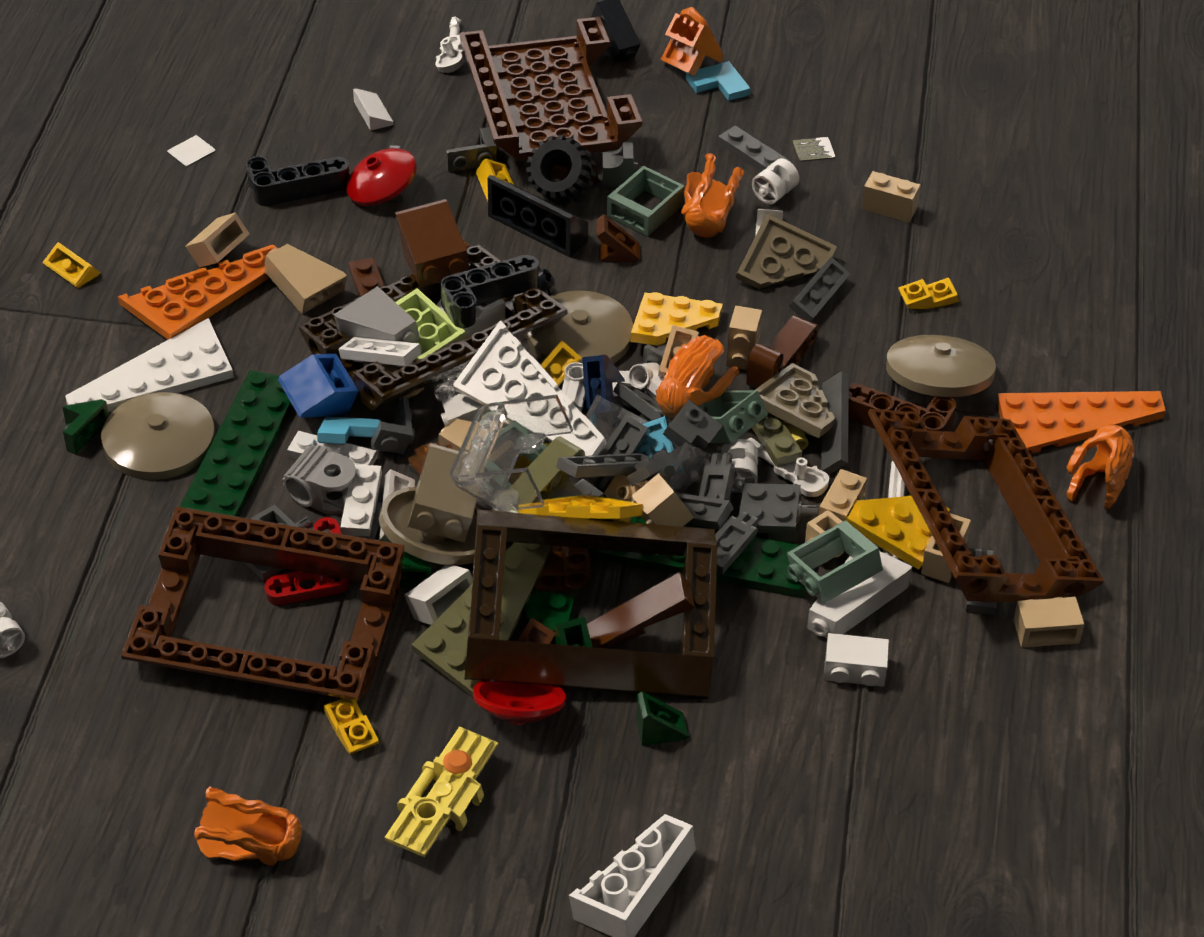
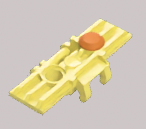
[385,727,498,857]

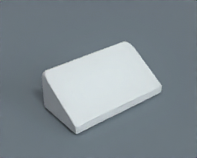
[353,89,393,131]

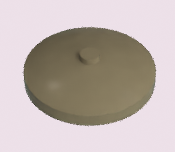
[527,291,633,364]
[886,335,996,397]
[101,392,215,480]
[379,487,481,565]

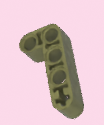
[492,436,585,543]

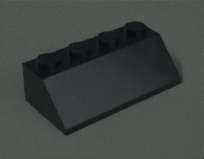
[487,175,588,258]

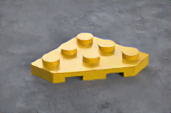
[630,292,723,346]
[518,494,643,522]
[846,496,950,570]

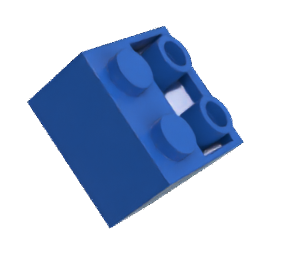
[278,354,358,418]

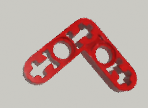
[265,517,351,605]

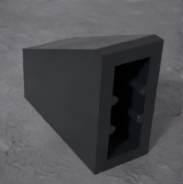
[591,0,641,62]

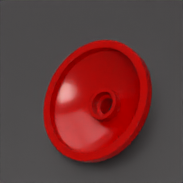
[346,148,417,206]
[473,681,566,725]

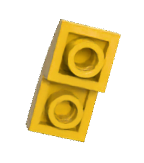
[898,277,959,309]
[324,698,379,755]

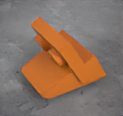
[660,7,723,76]

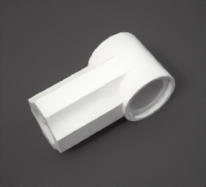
[562,362,585,413]
[628,362,664,401]

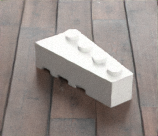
[569,814,696,937]

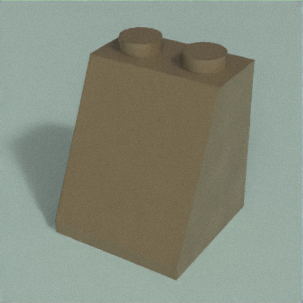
[408,443,486,543]

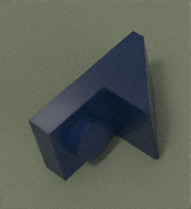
[582,355,625,412]

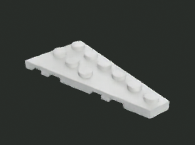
[65,318,234,412]
[453,320,607,456]

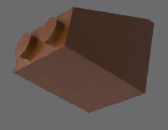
[395,199,470,287]

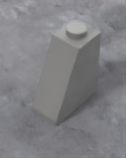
[334,286,420,343]

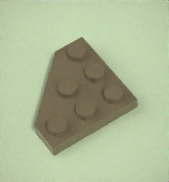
[735,213,837,289]
[756,363,835,438]

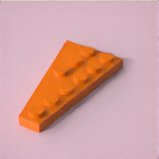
[118,244,279,340]
[997,391,1166,454]

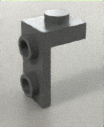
[446,127,499,172]
[371,396,415,455]

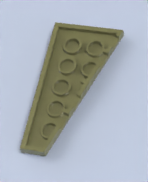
[412,542,553,697]

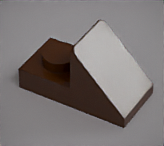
[597,214,640,262]

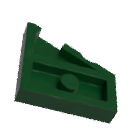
[523,589,575,644]

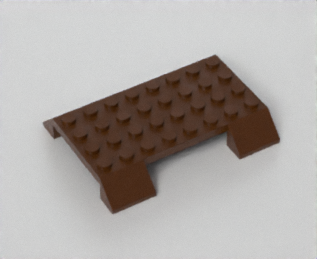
[459,17,642,162]

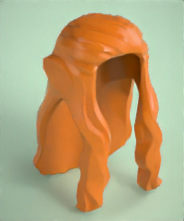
[681,153,745,238]
[655,335,739,419]
[1066,425,1135,510]
[194,786,302,866]

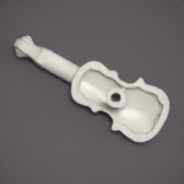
[435,16,465,73]
[747,438,829,497]

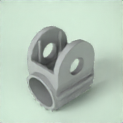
[282,445,356,515]

